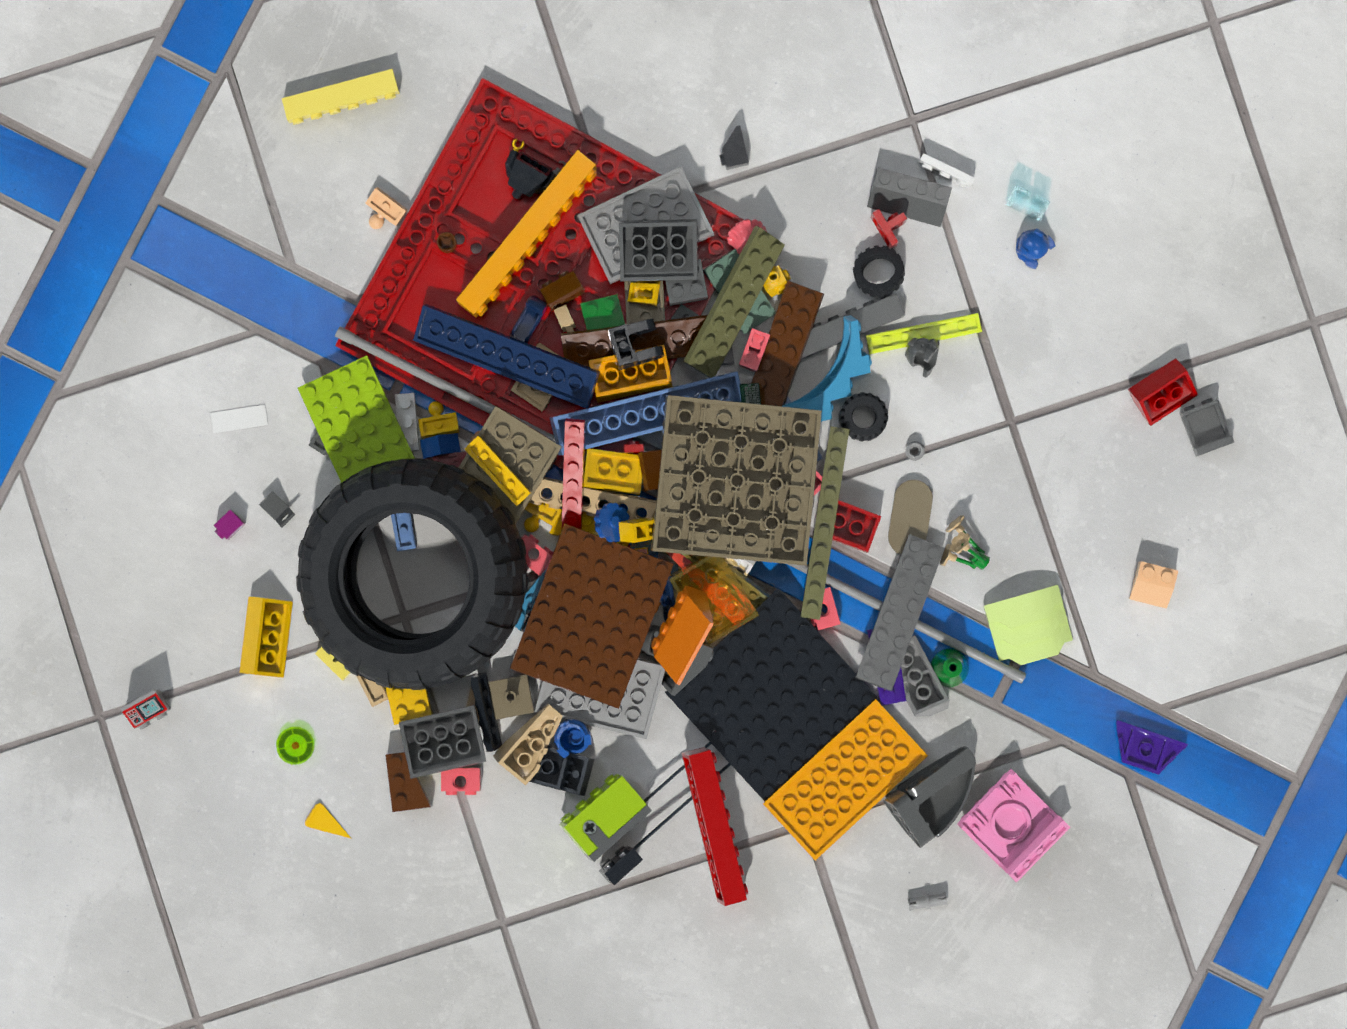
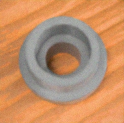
[905,441,925,461]

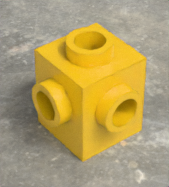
[763,265,791,297]

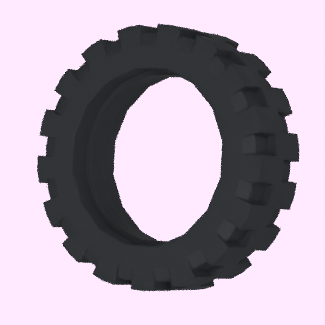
[853,245,905,297]

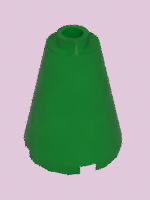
[931,649,969,687]

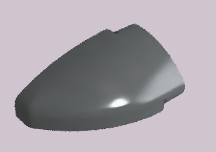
[884,746,976,848]

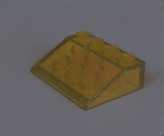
[669,556,759,644]

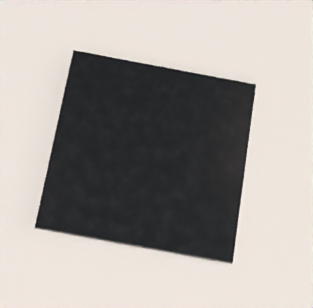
[665,588,880,801]

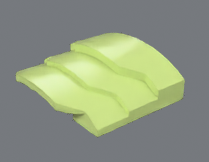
[983,585,1073,665]

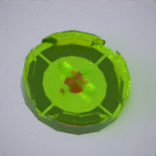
[276,727,315,765]

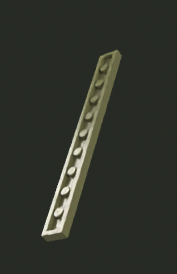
[801,426,850,620]

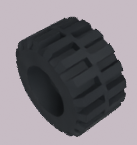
[839,392,888,442]

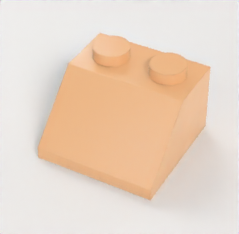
[1129,561,1178,608]

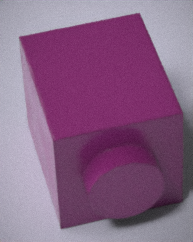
[214,510,245,540]

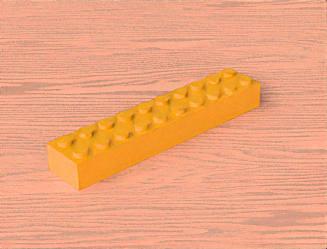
[456,150,597,318]

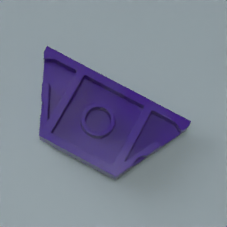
[1116,720,1188,775]

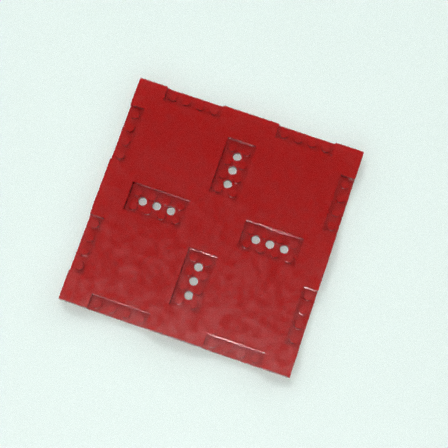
[335,78,744,469]

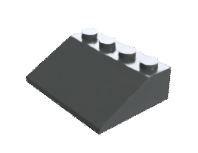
[619,219,698,281]
[399,705,487,779]

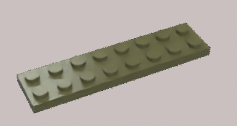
[684,226,785,378]

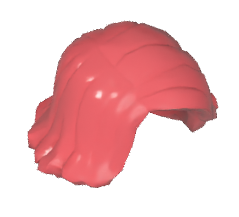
[727,219,767,255]

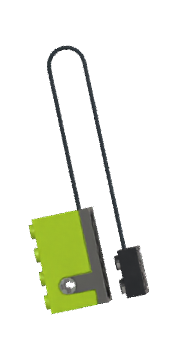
[559,742,731,885]

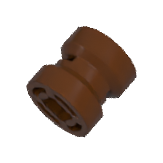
[437,232,457,253]

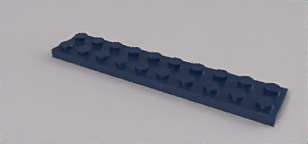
[413,304,600,409]

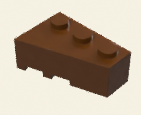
[385,752,432,812]

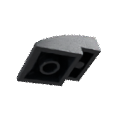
[529,747,595,796]

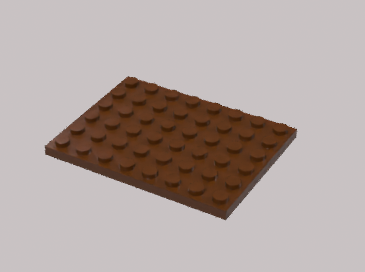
[510,523,674,709]

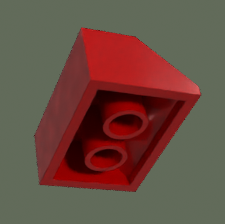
[1128,358,1198,426]

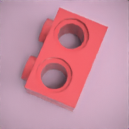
[739,328,770,372]

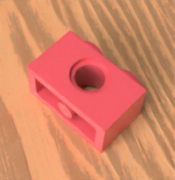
[521,534,553,576]
[811,587,840,631]
[441,768,481,795]

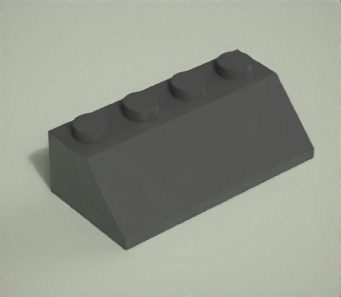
[867,167,952,227]

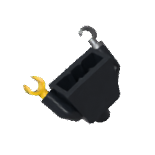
[505,139,566,200]

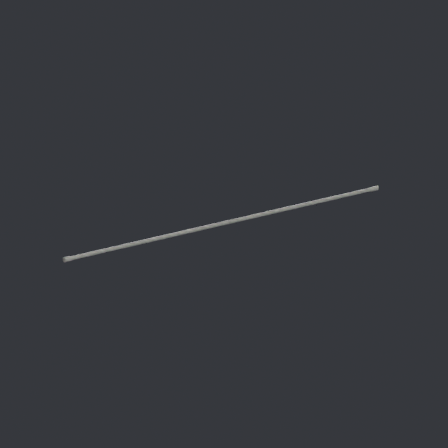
[335,326,1026,684]

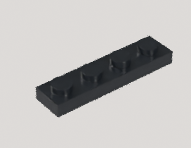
[471,672,502,752]

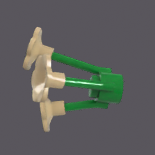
[940,515,990,570]

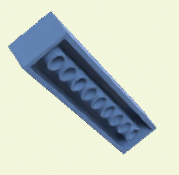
[550,371,745,455]

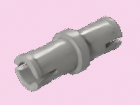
[907,892,948,911]

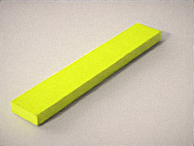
[866,313,982,355]

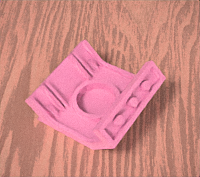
[957,769,1070,883]

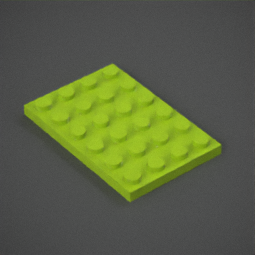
[297,356,415,482]

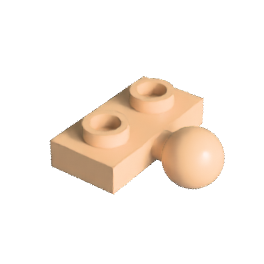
[365,187,408,229]

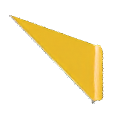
[305,803,352,839]

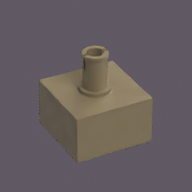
[489,675,535,720]

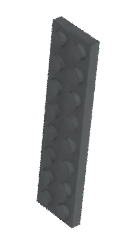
[855,534,945,692]

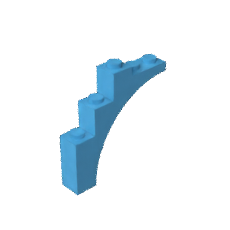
[781,315,872,422]

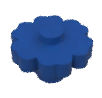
[594,503,630,542]

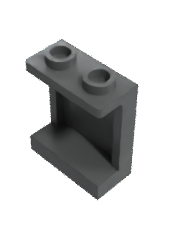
[1180,398,1234,457]

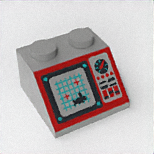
[120,689,171,730]

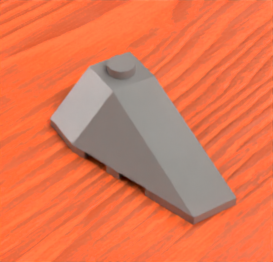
[901,635,950,717]

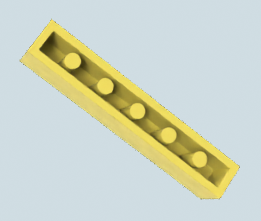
[281,69,400,125]

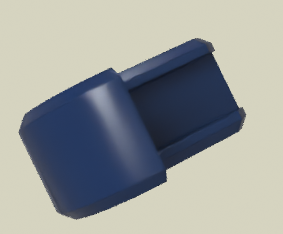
[511,295,547,343]

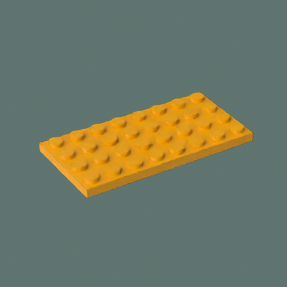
[763,699,928,860]

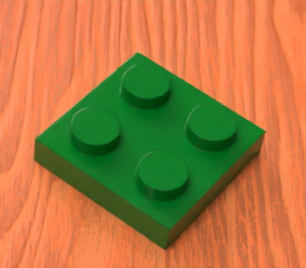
[580,294,625,330]

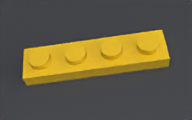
[464,435,532,506]

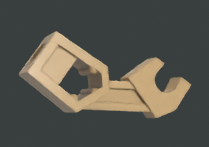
[554,305,576,332]

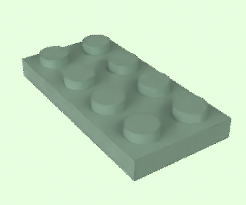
[703,249,776,334]

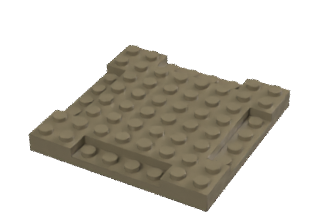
[651,395,822,566]

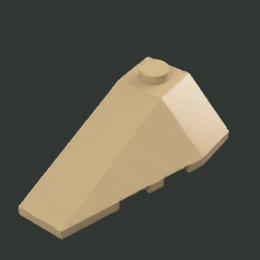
[493,704,563,786]

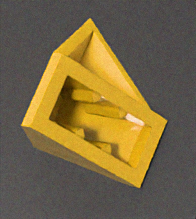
[627,280,661,307]

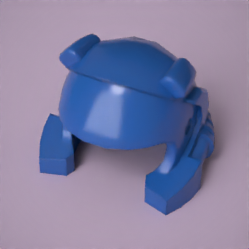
[1016,228,1056,269]
[554,719,592,758]

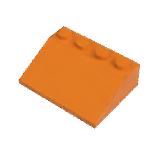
[651,585,714,685]

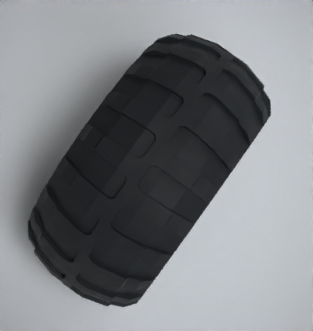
[296,458,528,690]

